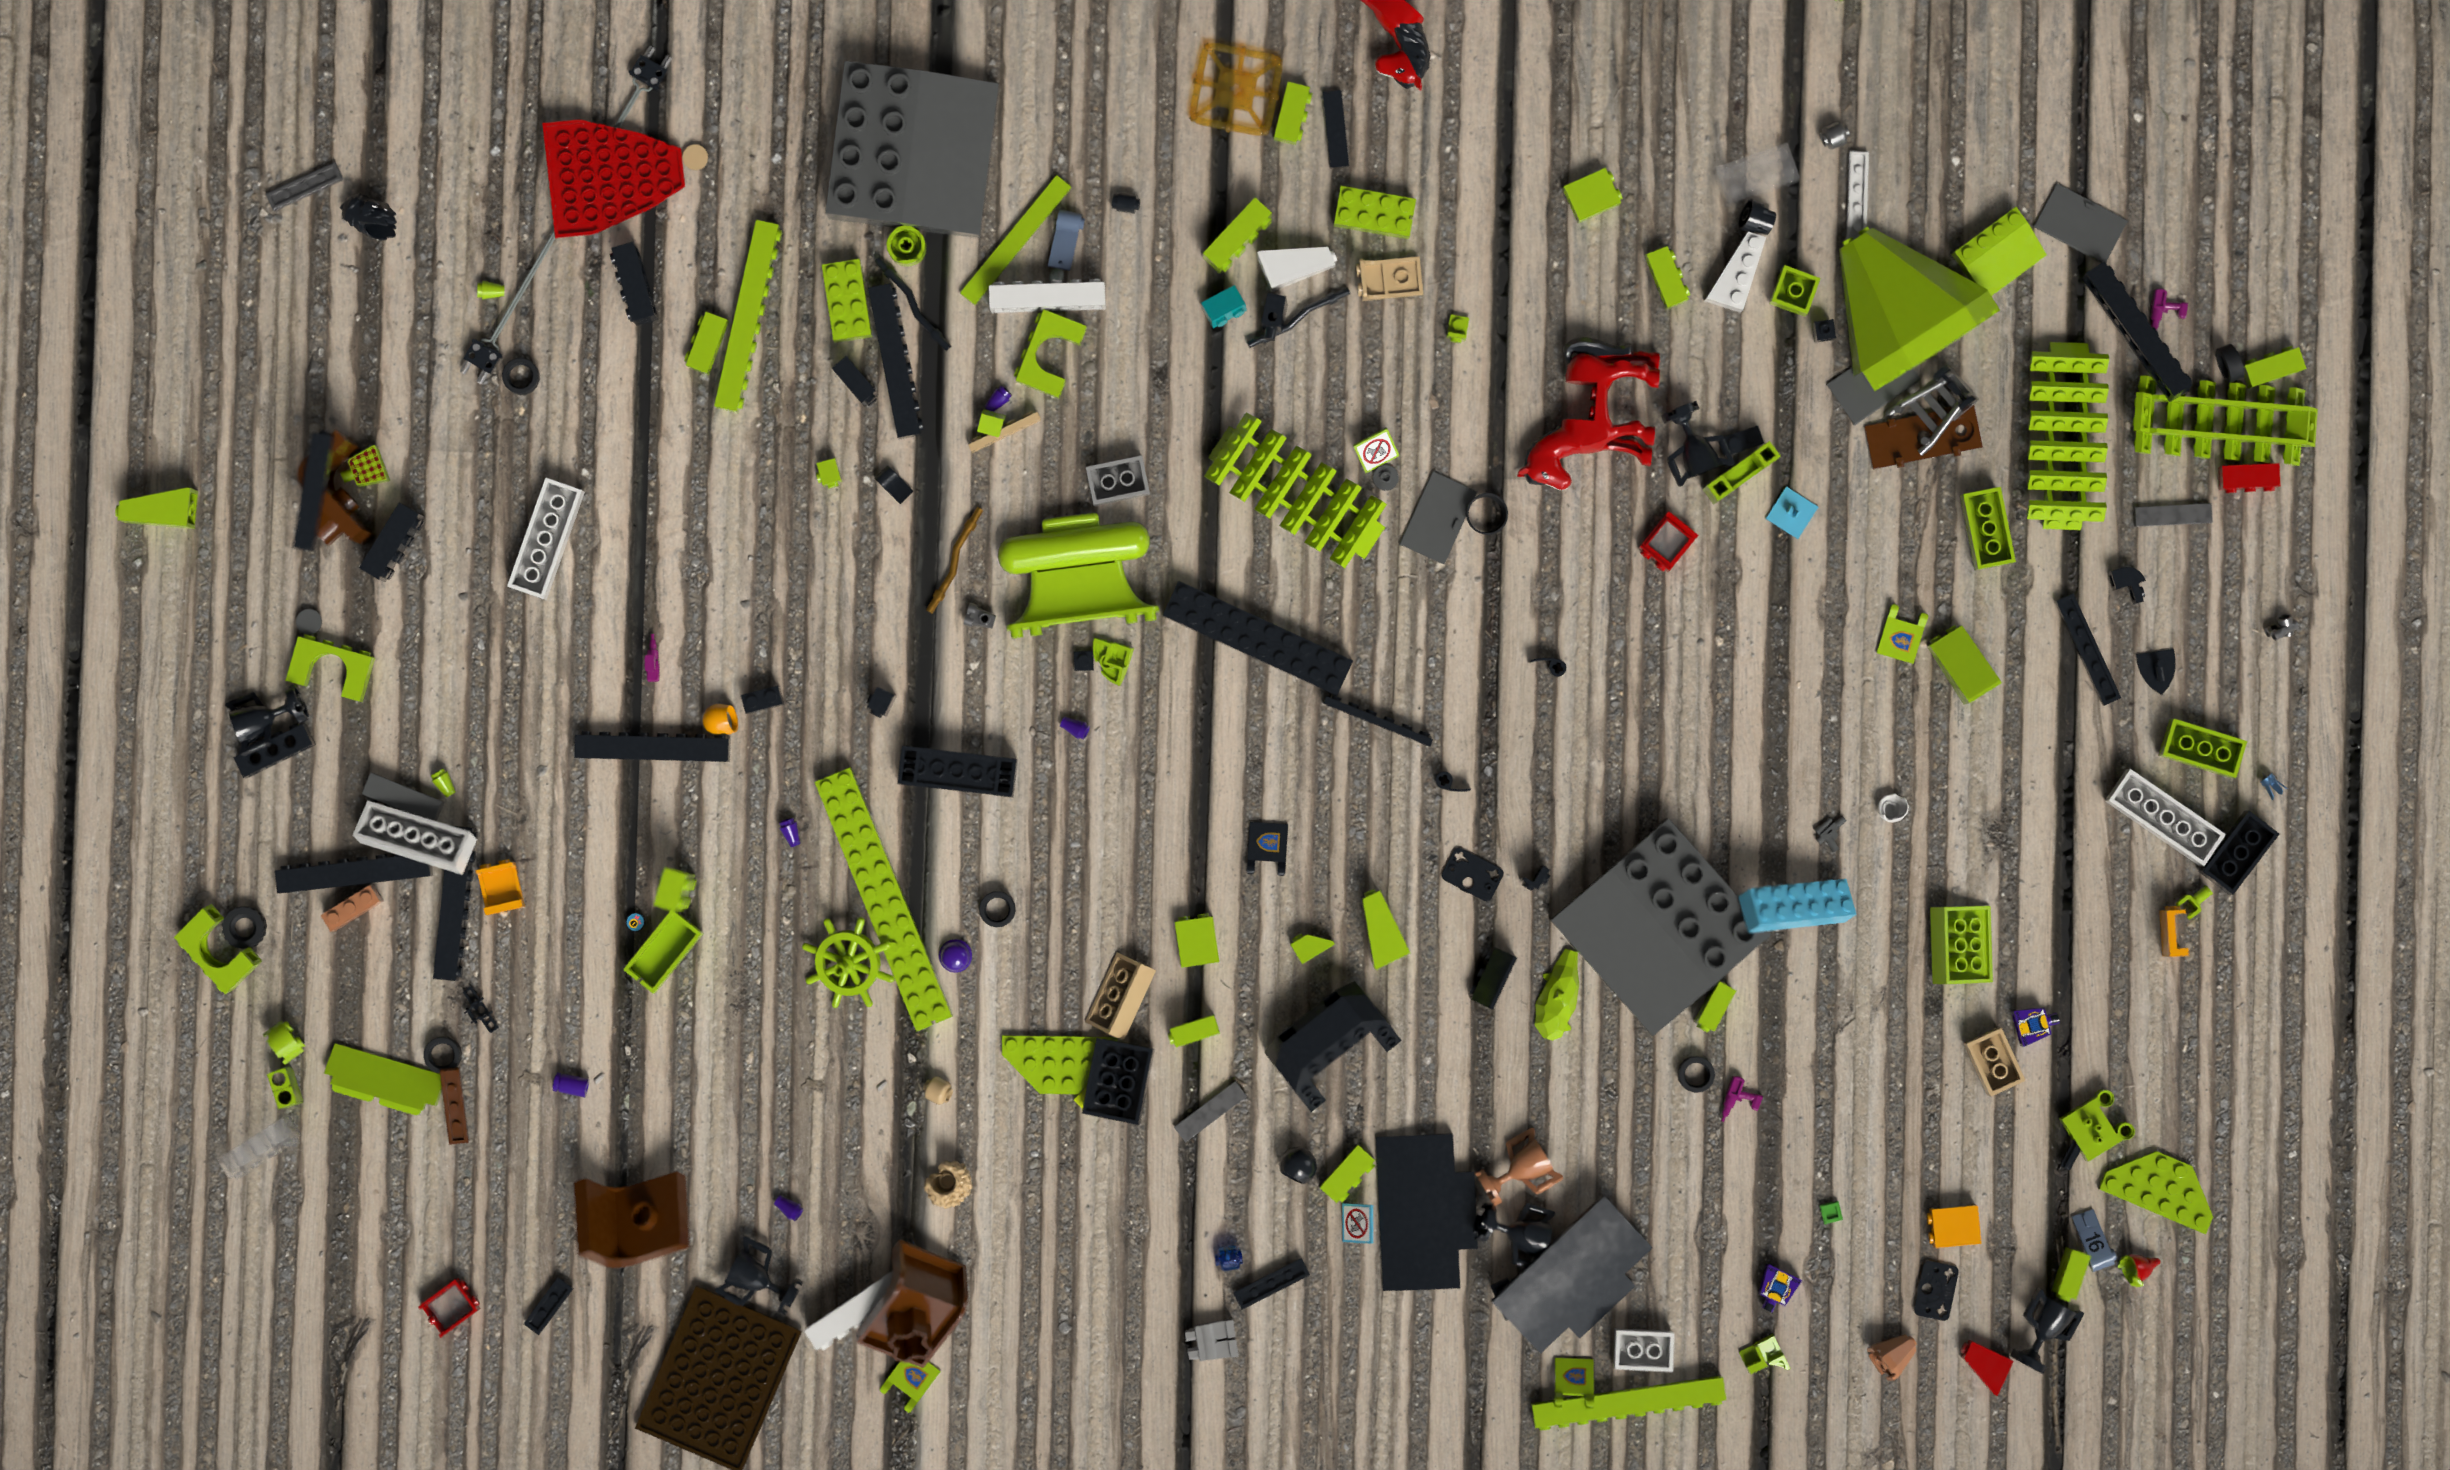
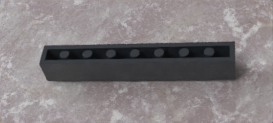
[2082,261,2193,402]
[868,283,924,440]
[574,731,731,762]
[433,826,478,981]
[275,854,433,894]

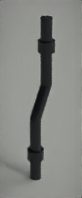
[874,257,952,351]
[1246,287,1351,348]

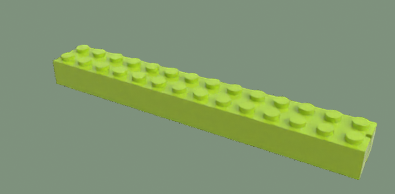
[814,768,953,1032]

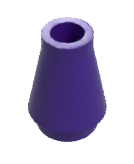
[984,385,1012,412]
[1060,717,1090,740]
[779,817,801,847]
[774,1195,804,1221]

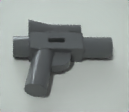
[1814,815,1846,852]

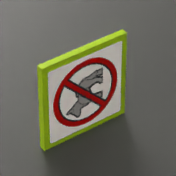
[1353,427,1399,473]

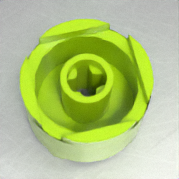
[887,226,926,267]
[262,1020,306,1065]

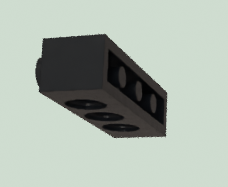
[233,722,316,778]

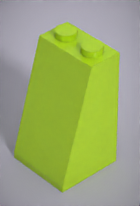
[115,488,198,529]
[1927,625,2002,705]
[1362,889,1410,970]

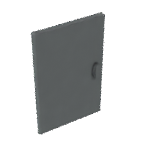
[2033,183,2128,264]
[1827,367,1921,426]
[1399,471,1477,565]

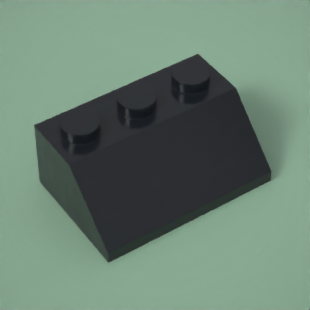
[1469,947,1518,1010]

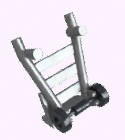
[1885,365,1979,456]

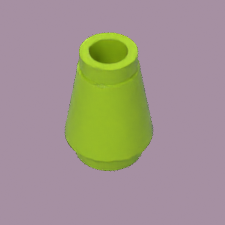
[477,280,505,300]
[431,768,456,798]

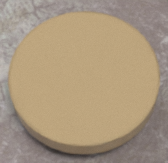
[682,145,708,170]

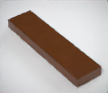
[440,1067,469,1145]

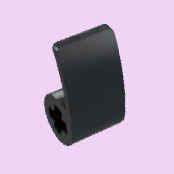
[874,465,913,504]
[1529,658,1566,677]
[1435,772,1471,792]

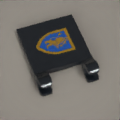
[1247,822,1288,876]

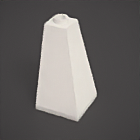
[1257,247,1337,292]

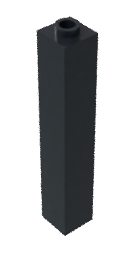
[292,430,335,552]

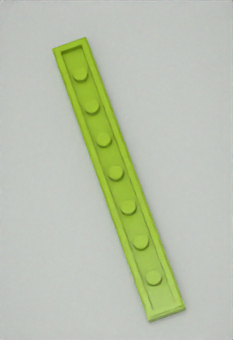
[960,175,1072,305]

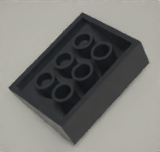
[1082,1038,1155,1125]

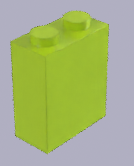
[1563,168,1623,223]
[1175,913,1219,968]
[1694,981,1736,1032]
[1168,1014,1220,1047]
[2051,1247,2091,1302]

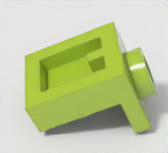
[1446,314,1469,343]

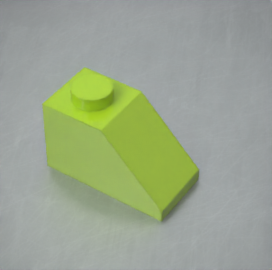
[1290,933,1335,964]

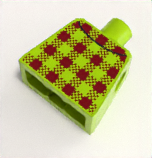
[341,445,390,487]

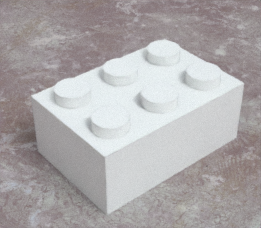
[1613,1328,1674,1372]

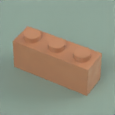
[320,885,384,932]

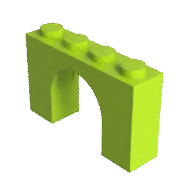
[1014,309,1087,399]
[1702,441,1781,505]
[285,634,375,702]
[174,904,262,994]

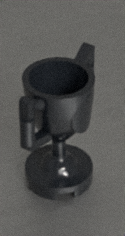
[1661,401,1735,487]
[225,684,309,756]
[1473,1203,1555,1268]
[715,1236,804,1315]
[2010,1288,2084,1374]

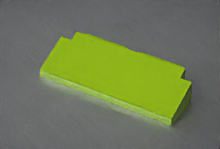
[323,1043,442,1115]

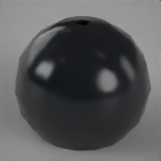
[1279,1147,1317,1184]

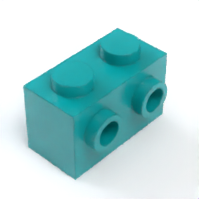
[1201,285,1247,328]

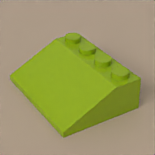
[1951,207,2047,296]
[1930,906,1993,984]

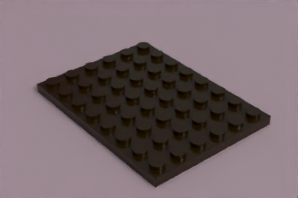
[635,1285,802,1470]

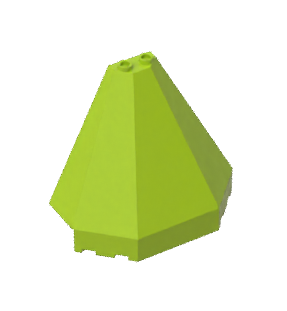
[1839,226,2000,391]

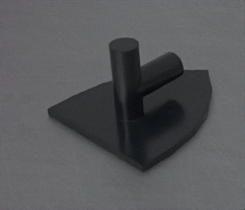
[2136,649,2176,695]

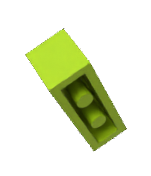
[1274,82,1313,145]
[1645,246,1690,310]
[684,312,729,375]
[2244,346,2307,389]
[1319,1144,1375,1203]

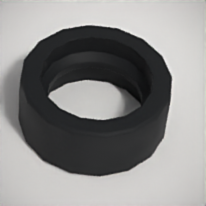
[2215,344,2245,383]
[502,358,540,395]
[979,891,1016,928]
[423,1037,462,1073]
[1677,1056,1715,1093]

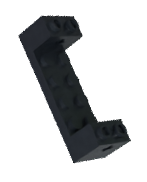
[897,746,1018,798]

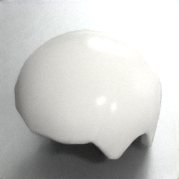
[1877,793,1909,823]

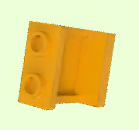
[475,859,525,915]
[2159,906,2189,957]
[1927,1204,1982,1248]

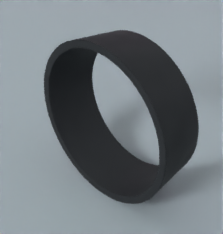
[1466,493,1508,535]

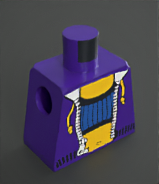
[2011,1008,2060,1047]
[1758,1264,1802,1313]

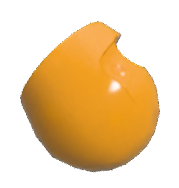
[702,704,738,735]

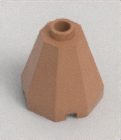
[1867,1334,1917,1381]

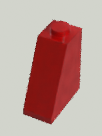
[1960,1340,2014,1396]

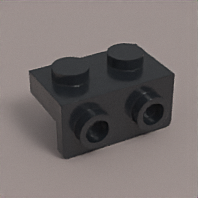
[1520,866,1551,891]

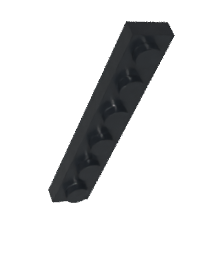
[2055,593,2121,706]
[1323,694,1433,747]

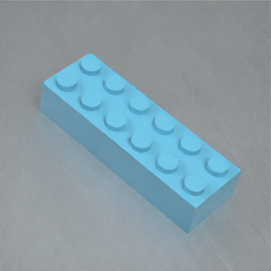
[1738,879,1857,933]

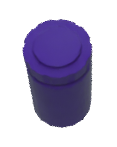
[552,1072,589,1098]

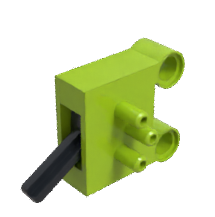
[2059,1089,2135,1170]

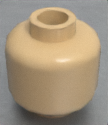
[923,1077,953,1105]

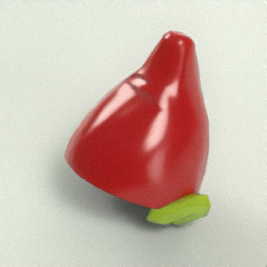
[2118,1254,2161,1287]

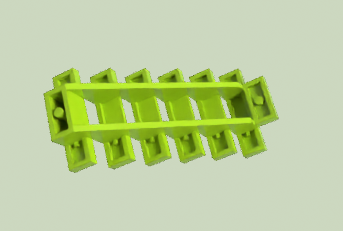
[2026,342,2109,530]
[2133,376,2318,466]
[1204,412,1387,568]

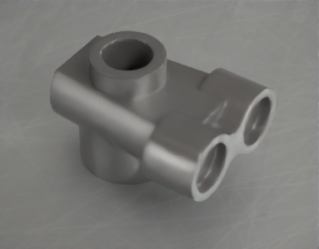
[963,603,996,629]
[2264,614,2299,641]

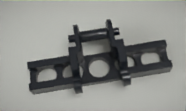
[463,986,500,1033]

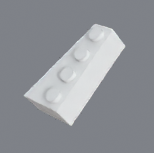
[1705,232,1766,313]

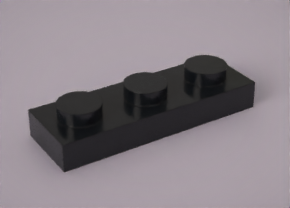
[524,1277,574,1335]

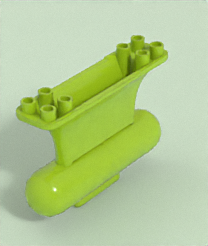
[998,513,1159,639]

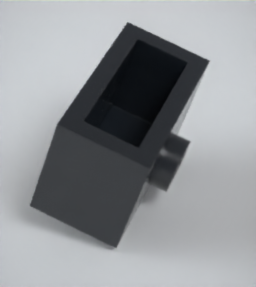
[866,687,897,718]

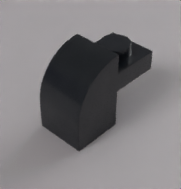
[2107,567,2146,605]

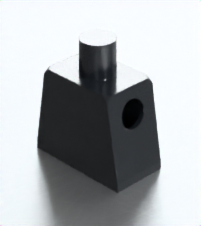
[1262,293,1288,341]

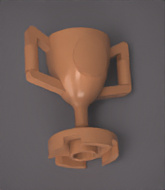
[1475,1128,1563,1206]

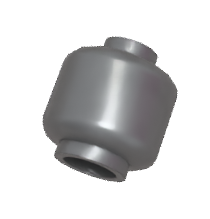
[1820,122,1850,150]

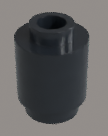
[1112,192,1141,214]

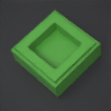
[1819,1201,1843,1224]

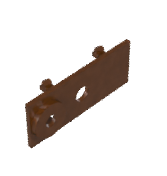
[1864,405,1983,469]

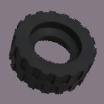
[222,906,267,949]

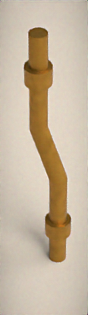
[926,507,983,614]

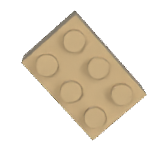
[1963,1027,2026,1097]

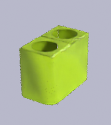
[267,1066,303,1109]

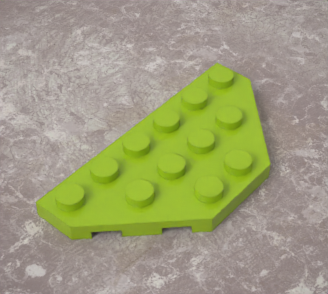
[1002,1035,1118,1094]
[2098,1151,2213,1234]

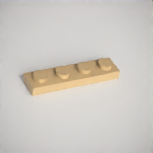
[968,411,1041,453]

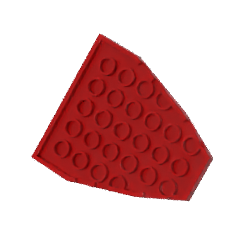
[542,119,685,239]

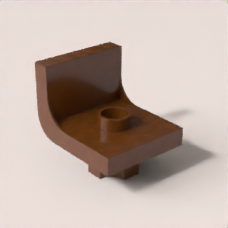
[297,430,375,546]
[574,1171,690,1268]
[856,1240,968,1368]

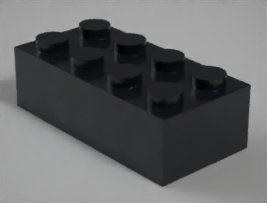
[610,242,659,326]
[359,502,425,582]
[2198,810,2280,895]

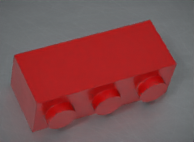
[2218,463,2281,493]

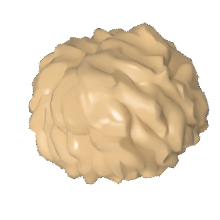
[924,1161,973,1209]

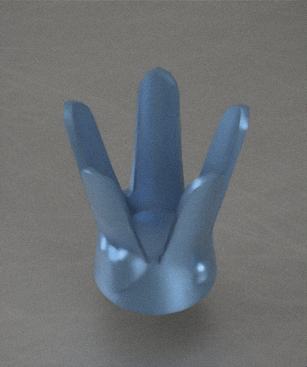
[2260,772,2288,801]

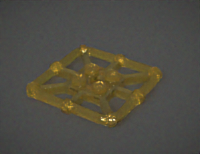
[1189,43,1283,136]

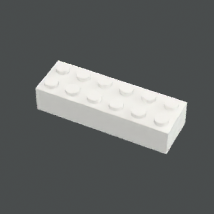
[989,279,1106,313]
[507,478,585,600]
[2105,769,2226,866]
[353,801,477,874]
[804,1270,893,1351]

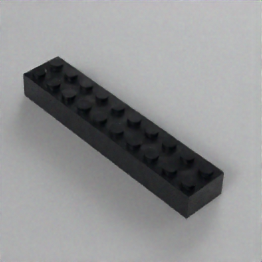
[1163,581,1353,696]

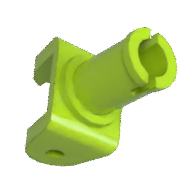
[2175,885,2213,920]

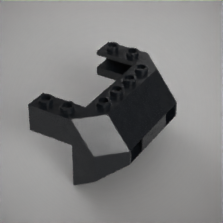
[1264,981,1402,1112]

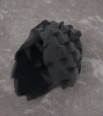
[340,193,397,241]

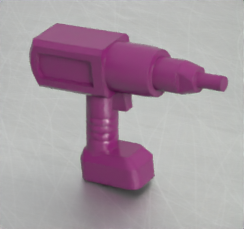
[2150,288,2188,330]
[645,634,660,682]
[1721,1076,1763,1122]

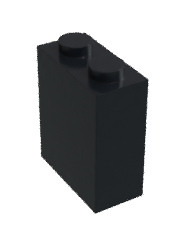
[832,356,879,407]

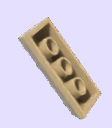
[1085,952,1156,1040]

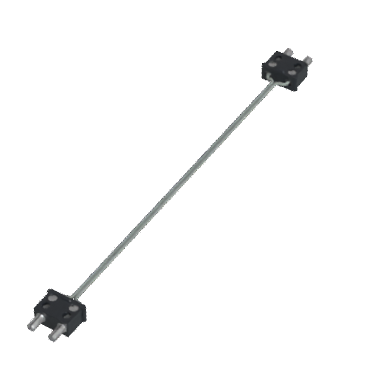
[460,46,672,384]

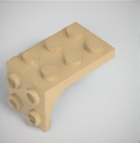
[1355,256,1423,301]

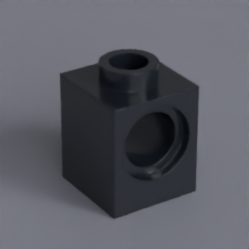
[1812,319,1836,343]

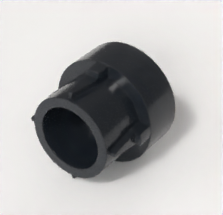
[1738,199,1776,235]

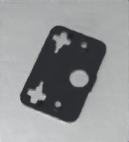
[1442,848,1504,901]
[1914,1261,1959,1321]

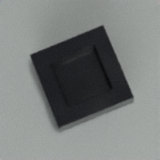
[1074,651,1094,671]

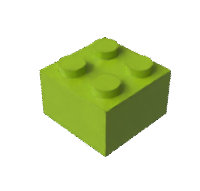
[1769,265,1821,317]

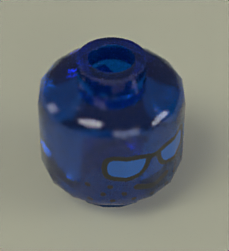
[1214,1245,1243,1272]

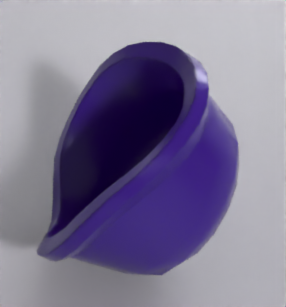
[939,939,972,973]

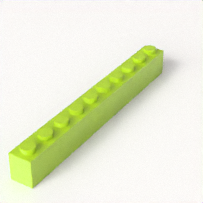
[714,220,782,413]
[1531,1375,1726,1431]

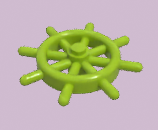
[802,917,894,1008]

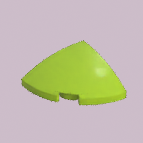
[1093,638,1134,686]

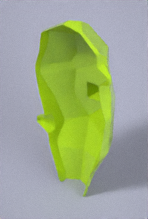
[1534,949,1579,1041]

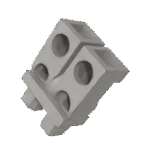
[1185,1318,1239,1361]

